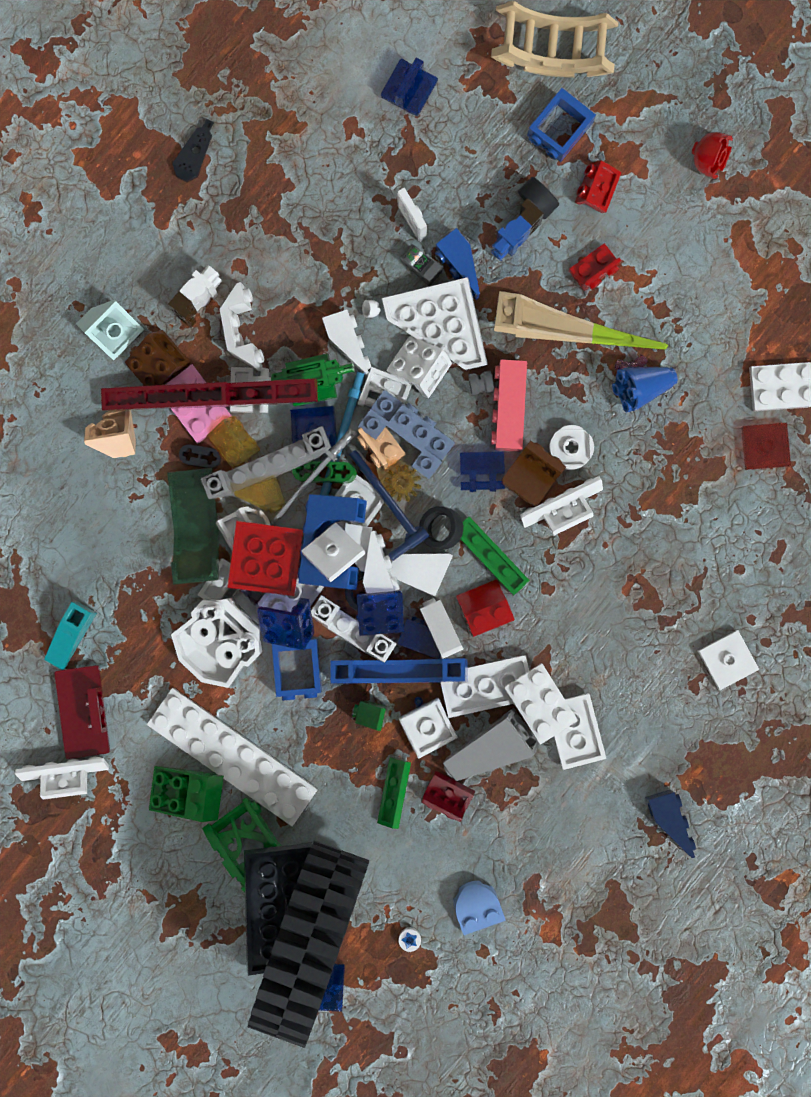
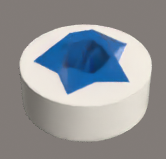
[399,927,421,952]

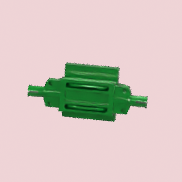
[271,354,355,407]

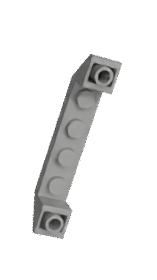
[201,426,331,499]

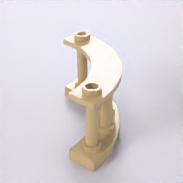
[491,1,619,78]

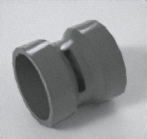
[468,371,494,396]

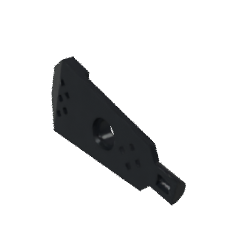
[172,119,214,182]

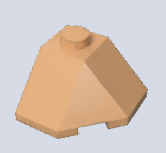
[84,410,136,458]

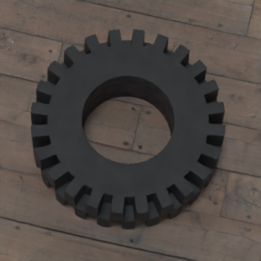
[247,840,370,1048]

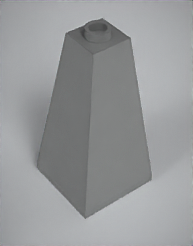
[443,708,539,781]

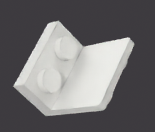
[387,336,452,399]

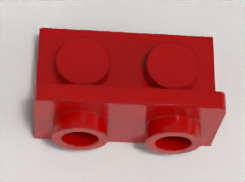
[575,160,622,213]
[569,243,622,291]

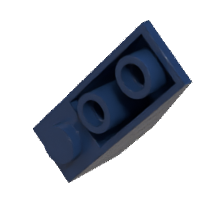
[645,789,696,858]

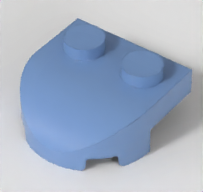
[453,881,506,935]

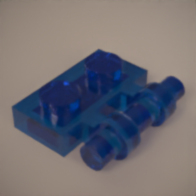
[460,451,505,492]

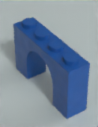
[298,494,367,590]

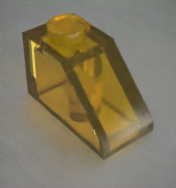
[234,477,286,513]

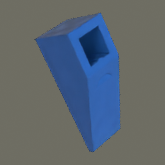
[435,228,480,300]

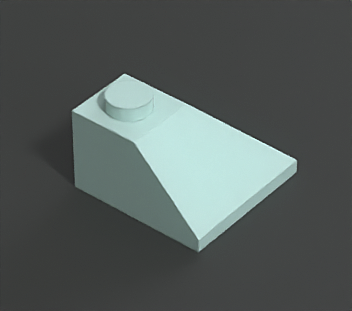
[76,300,144,360]

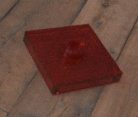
[741,422,791,470]

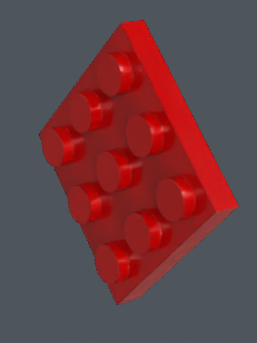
[227,521,303,596]

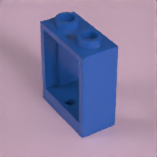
[527,88,596,162]
[272,639,322,701]

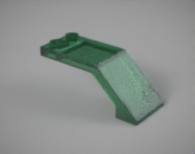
[167,468,219,585]

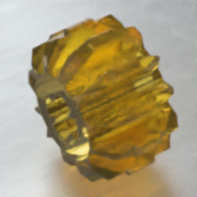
[384,465,421,502]

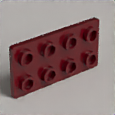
[54,665,110,759]

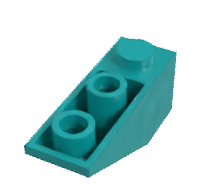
[44,602,97,670]

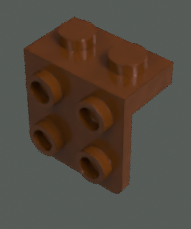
[501,440,567,506]

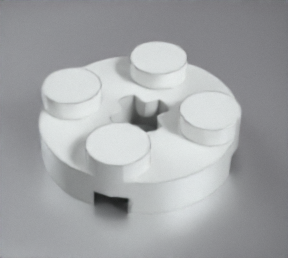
[549,425,594,470]

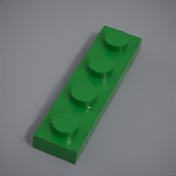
[460,516,530,596]

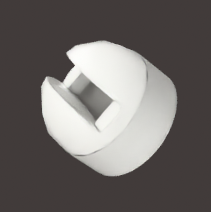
[362,300,381,318]

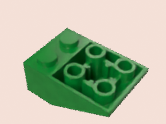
[149,766,224,822]

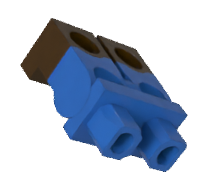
[491,198,544,261]

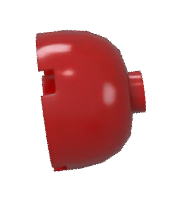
[692,132,733,179]

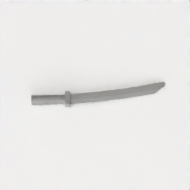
[271,428,356,525]

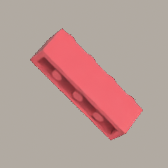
[491,360,527,452]

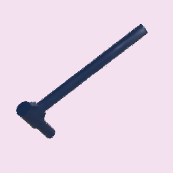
[349,450,429,561]

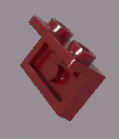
[421,771,475,822]

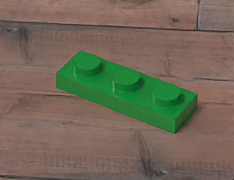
[377,757,411,829]

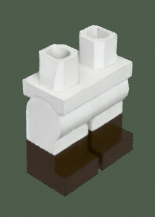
[168,265,222,328]

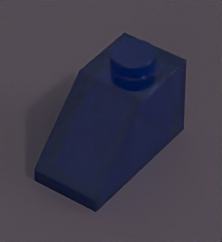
[398,616,441,659]

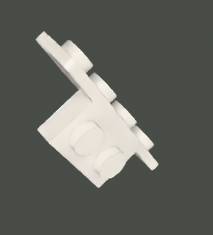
[520,476,603,535]
[15,756,109,799]

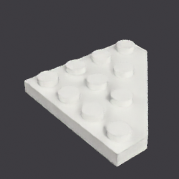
[382,277,487,370]

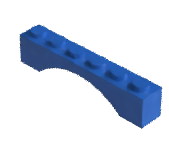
[330,658,468,684]

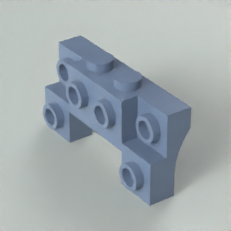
[358,389,455,479]

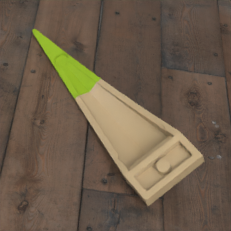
[494,291,668,349]

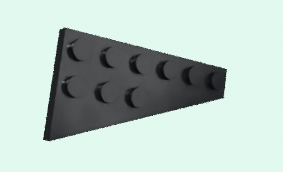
[244,842,312,976]

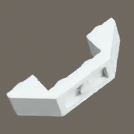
[220,282,264,371]
[309,595,397,663]

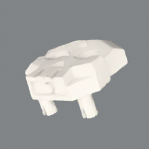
[171,597,263,688]

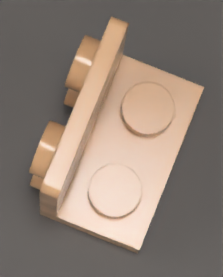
[357,427,406,470]

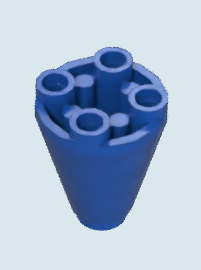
[612,367,678,413]

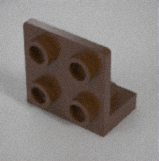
[125,330,191,386]

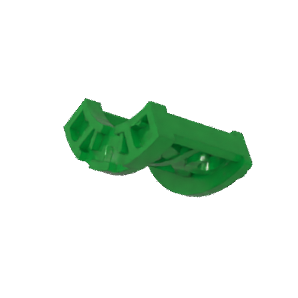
[202,797,282,893]

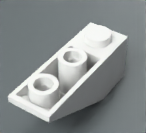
[322,310,371,376]
[363,531,400,604]

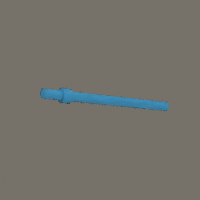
[320,372,365,496]

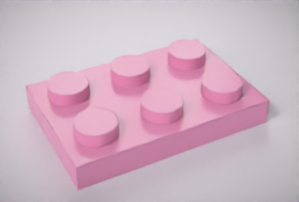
[165,364,233,443]

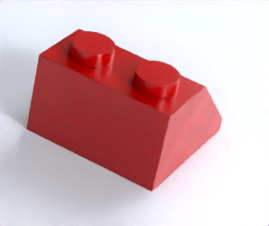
[456,579,515,637]

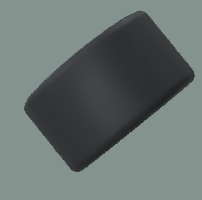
[518,177,559,220]

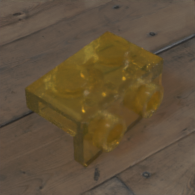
[207,416,260,469]

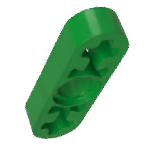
[292,461,357,484]

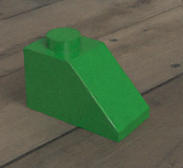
[352,700,387,731]

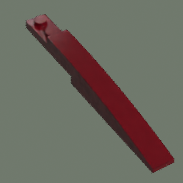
[101,379,318,411]

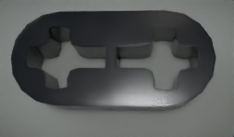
[179,445,222,469]

